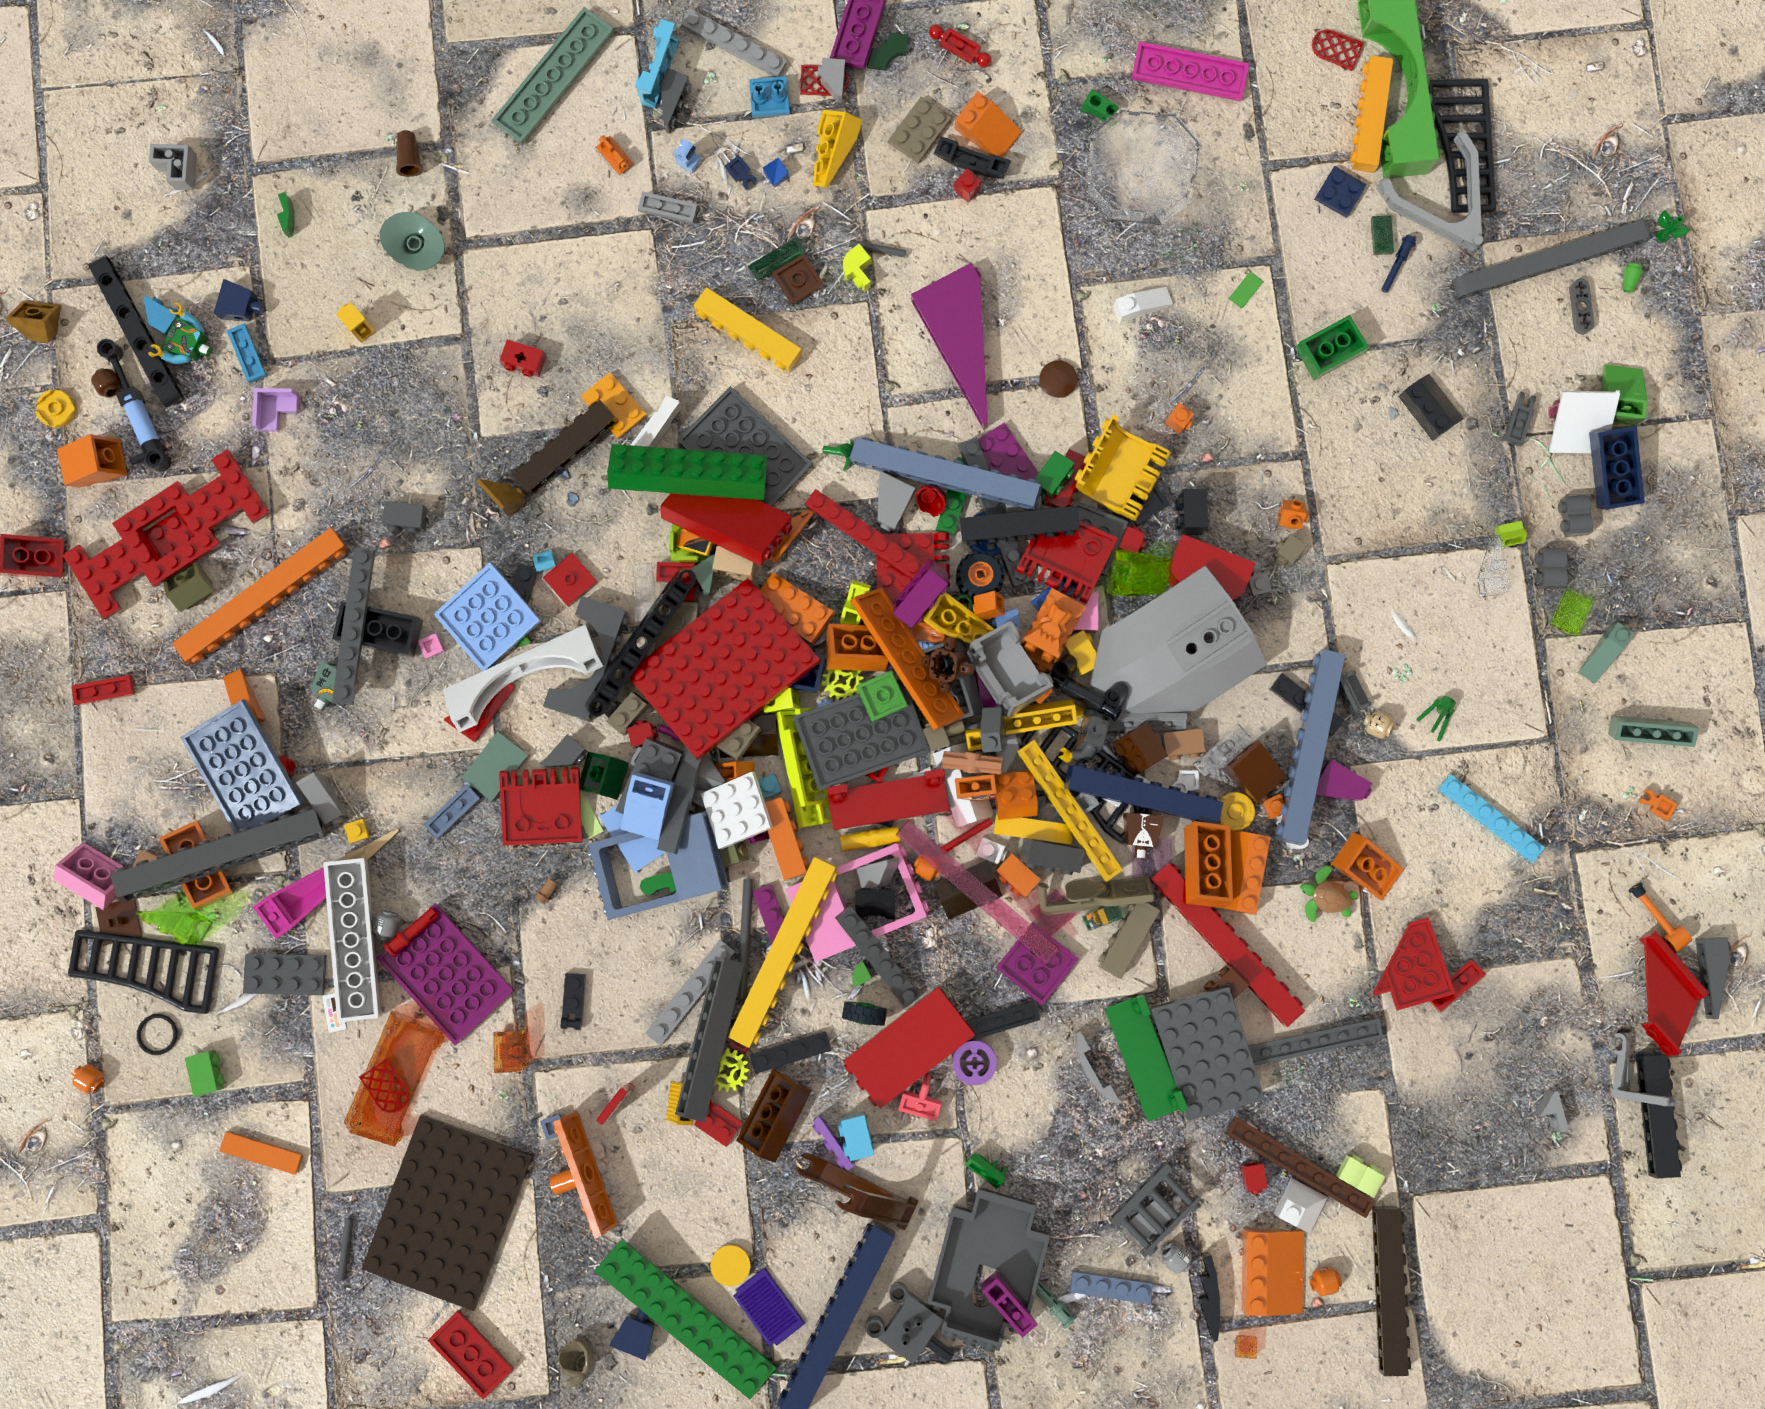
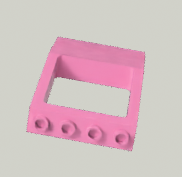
[786,843,930,962]

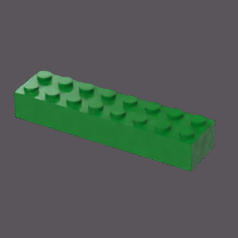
[607,444,767,500]

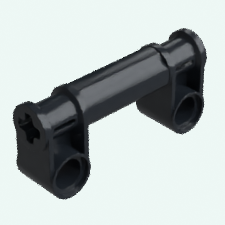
[1050,654,1128,722]

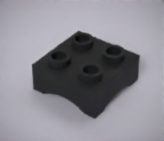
[855,888,895,919]

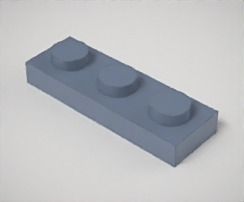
[423,784,481,840]

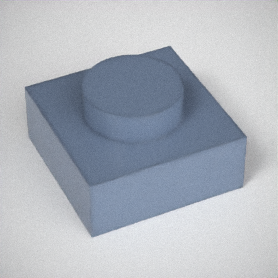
[540,1113,562,1140]

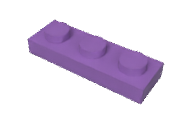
[812,1114,855,1171]

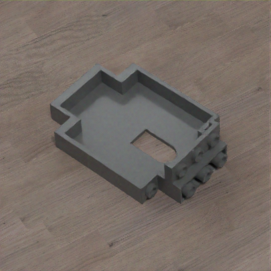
[927,1187,1050,1353]

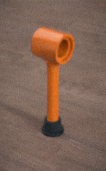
[1628,882,1692,953]

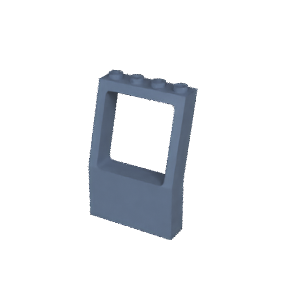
[588,812,729,920]

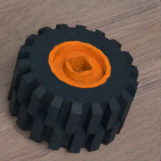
[956,550,1005,601]

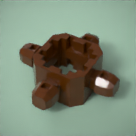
[921,637,974,693]

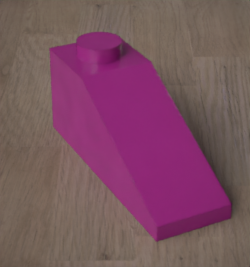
[981,1270,1038,1338]

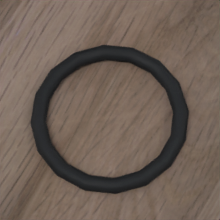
[136,1014,178,1055]

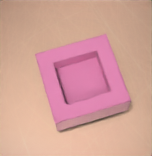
[418,633,445,659]

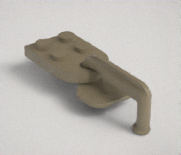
[1037,876,1154,915]

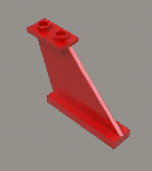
[1639,931,1709,1056]

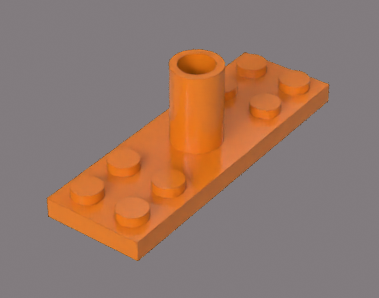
[550,1111,618,1238]

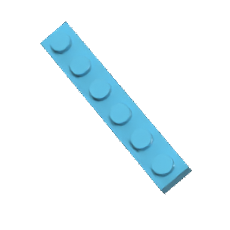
[1437,774,1545,863]

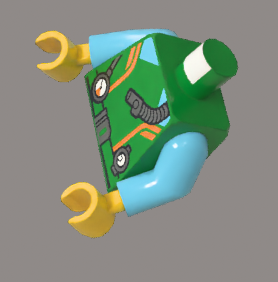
[148,303,213,365]

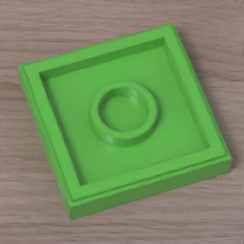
[856,670,908,722]

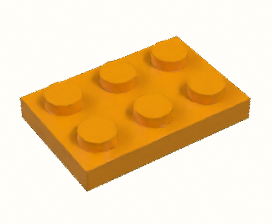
[581,372,647,440]

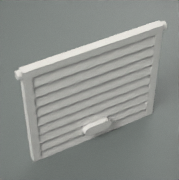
[1549,390,1620,453]

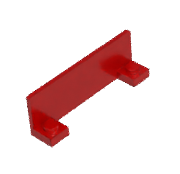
[827,768,949,830]

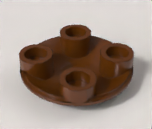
[1039,360,1077,398]

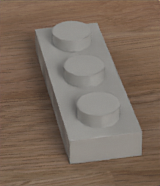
[638,191,698,224]

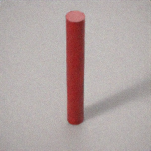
[939,818,993,855]

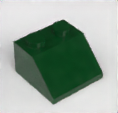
[580,751,629,800]

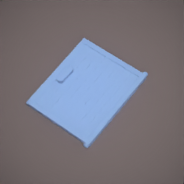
[599,805,666,874]

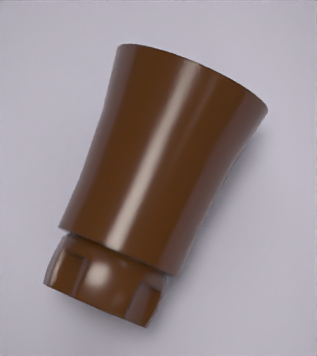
[396,130,423,177]

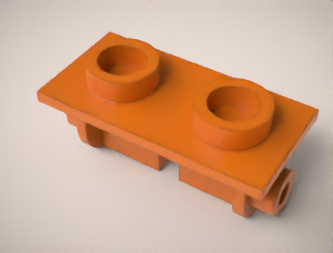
[596,135,634,175]

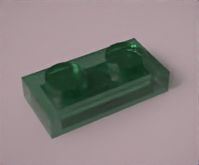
[1371,215,1394,255]

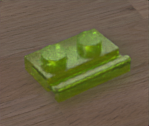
[1550,589,1593,637]

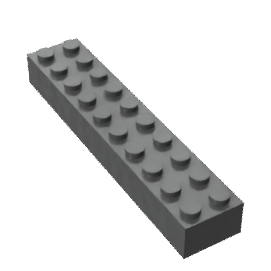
[110,808,325,903]

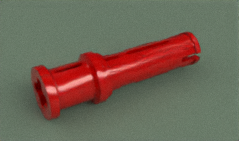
[383,907,440,958]

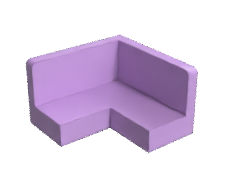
[252,388,300,432]

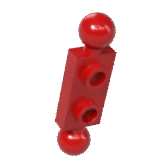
[929,24,992,68]

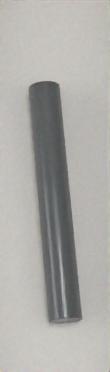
[849,240,906,258]
[337,1218,353,1281]

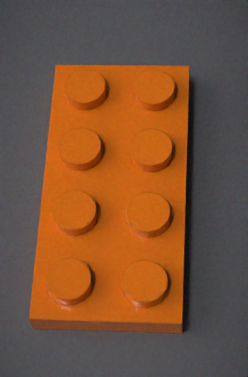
[760,572,835,645]

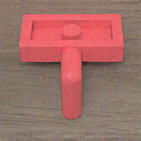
[898,1073,942,1121]

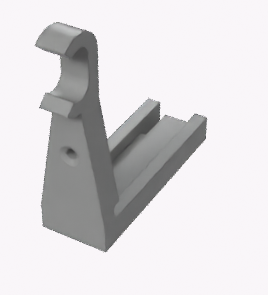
[1612,1033,1678,1107]

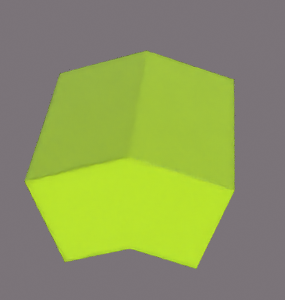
[1495,521,1527,548]

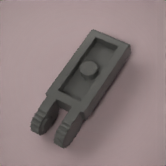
[1502,391,1536,447]

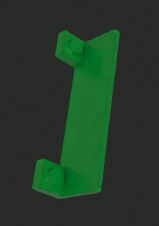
[1104,994,1188,1121]

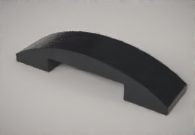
[934,136,1011,179]

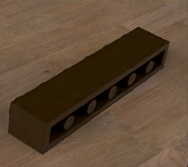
[513,400,618,495]

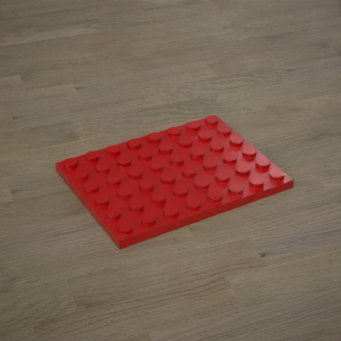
[630,578,821,760]

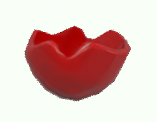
[916,485,946,517]

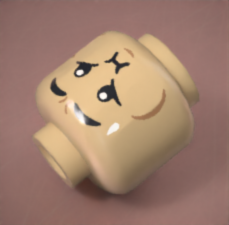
[1364,711,1395,739]

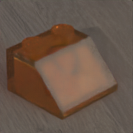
[493,1029,529,1073]

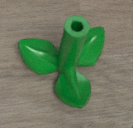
[1656,210,1689,243]
[823,439,854,471]

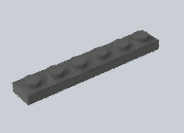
[834,905,921,1008]

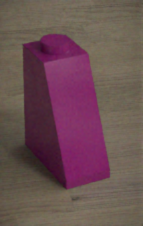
[1315,759,1372,801]

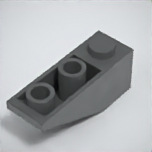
[660,68,692,134]

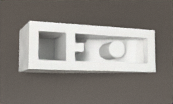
[1113,287,1173,324]

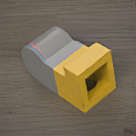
[965,722,982,751]

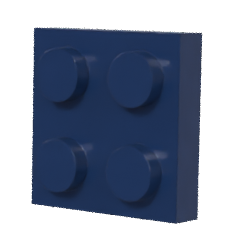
[1314,166,1367,218]

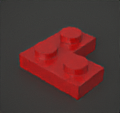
[656,562,696,602]

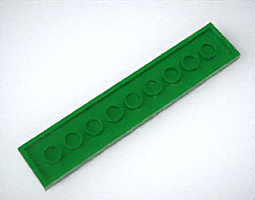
[595,1238,776,1400]

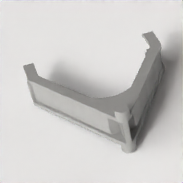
[1376,130,1483,253]

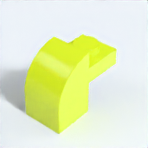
[843,244,871,292]
[840,580,871,625]

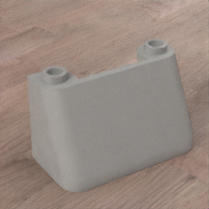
[967,621,1053,718]

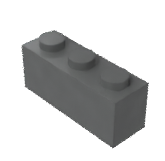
[1019,838,1085,875]

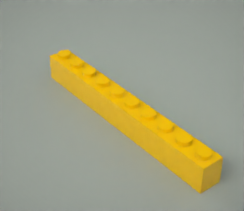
[728,856,839,1048]

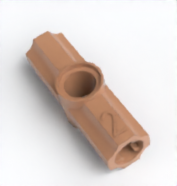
[942,751,1003,774]

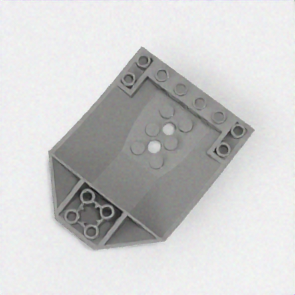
[1090,566,1267,715]

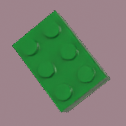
[1295,315,1369,381]

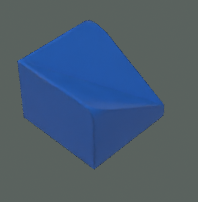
[763,158,789,187]

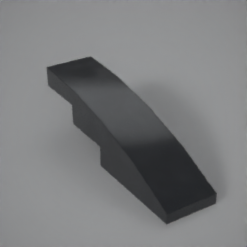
[1198,1251,1220,1342]

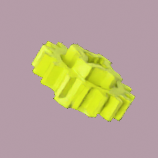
[822,667,864,701]
[714,1048,750,1092]

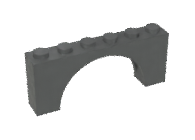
[543,596,629,722]

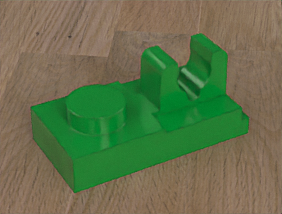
[964,1153,1007,1189]

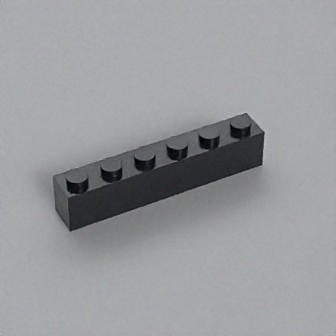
[960,506,1080,546]
[1635,1053,1682,1179]

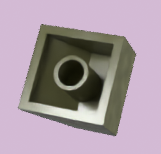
[163,560,214,612]

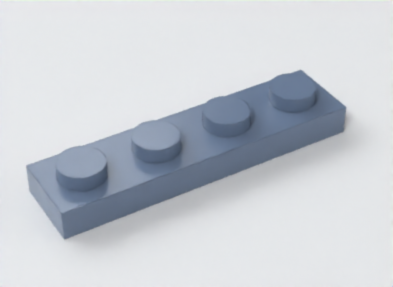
[1070,1270,1153,1304]

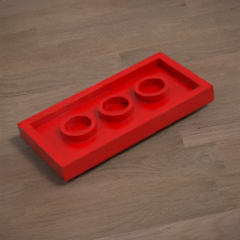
[427,1309,514,1400]

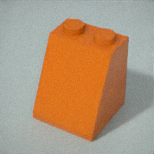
[57,434,128,488]

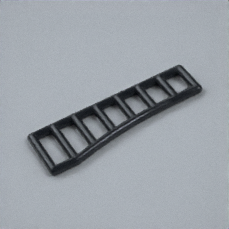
[1428,79,1496,213]
[1019,725,1148,844]
[68,930,219,1014]

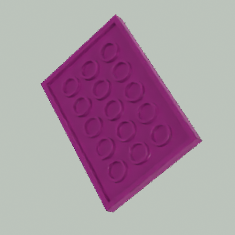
[376,903,515,1046]

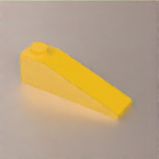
[813,110,862,188]
[923,592,994,643]

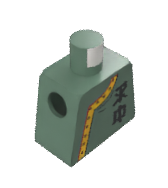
[311,661,359,711]

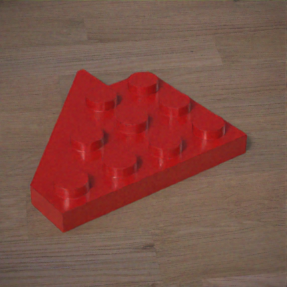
[1373,917,1456,1011]

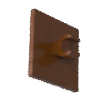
[95,900,142,946]

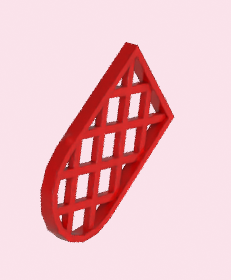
[1311,29,1364,71]
[800,65,849,96]
[358,1058,408,1113]

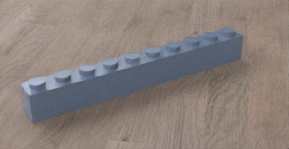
[849,437,1042,511]
[1276,649,1345,846]

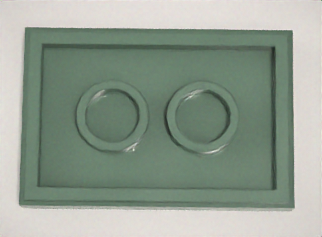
[461,732,529,802]

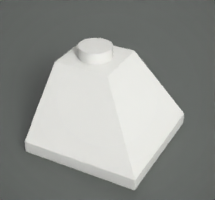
[1273,1178,1328,1233]

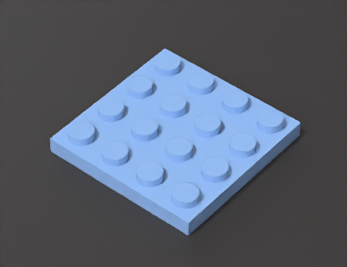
[434,562,542,671]

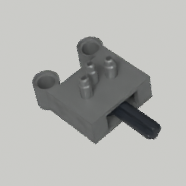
[866,1282,954,1364]

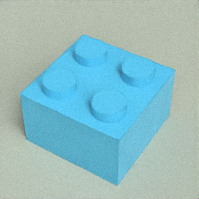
[838,1111,874,1161]

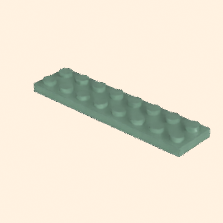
[491,7,615,145]

